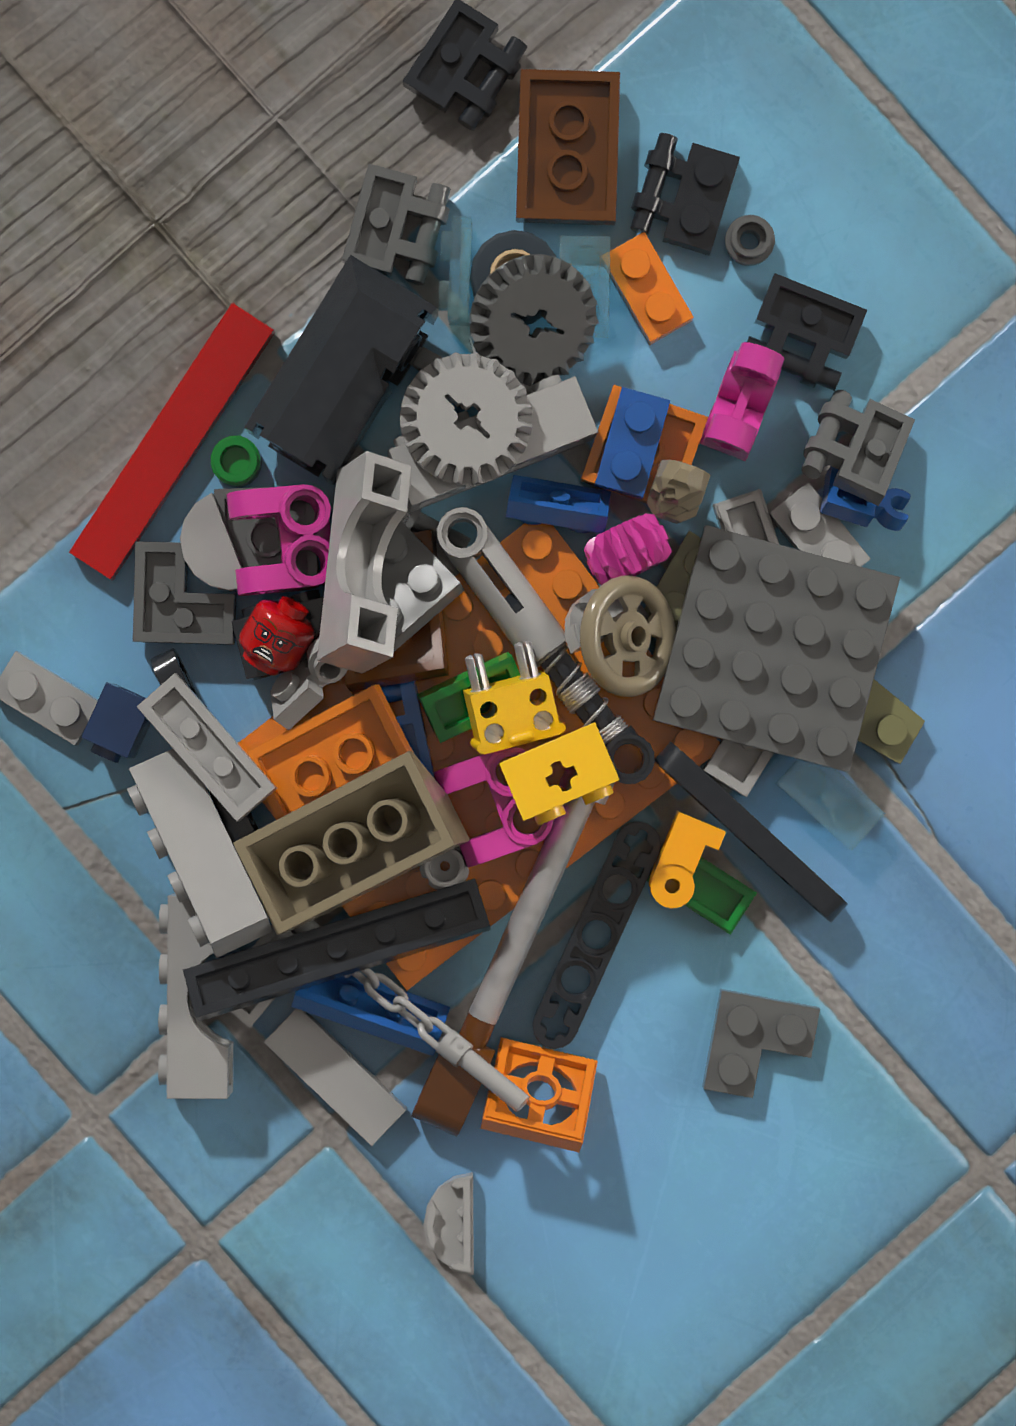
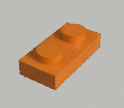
[601,231,694,345]

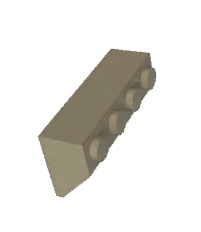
[233,751,470,935]

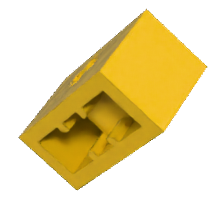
[499,722,620,825]

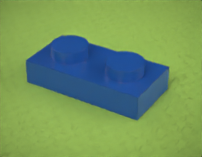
[594,387,670,499]
[506,475,611,533]

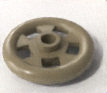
[580,575,676,697]

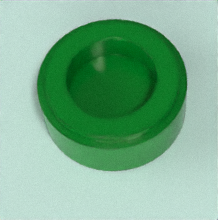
[211,436,262,487]

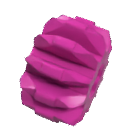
[584,513,672,585]

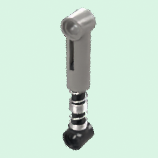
[437,507,655,784]

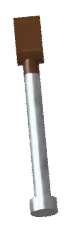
[411,765,615,1137]

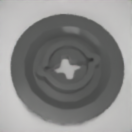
[469,254,599,386]

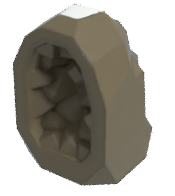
[647,459,711,524]

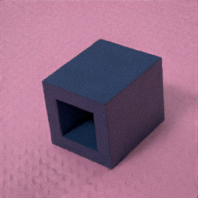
[81,682,151,763]

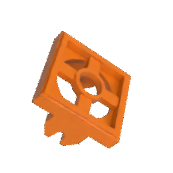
[480,1037,598,1153]

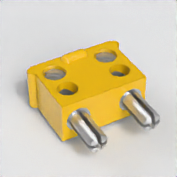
[463,641,566,755]

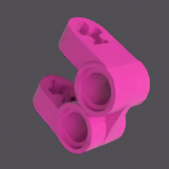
[699,342,785,461]
[226,484,331,596]
[433,747,553,868]

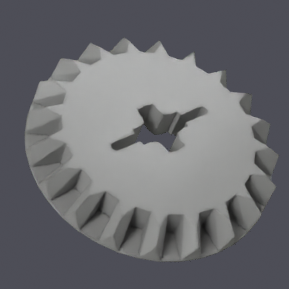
[400,352,533,485]

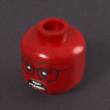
[239,596,315,676]

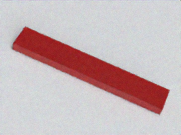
[69,303,275,580]

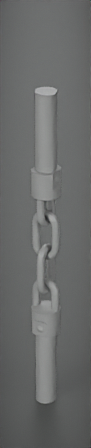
[294,921,530,1112]

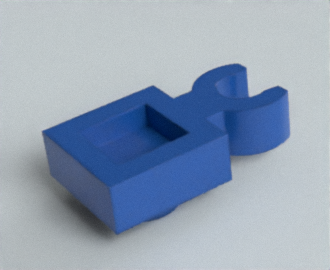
[820,466,911,531]

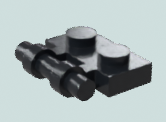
[403,0,528,131]
[630,133,740,256]
[747,273,867,391]

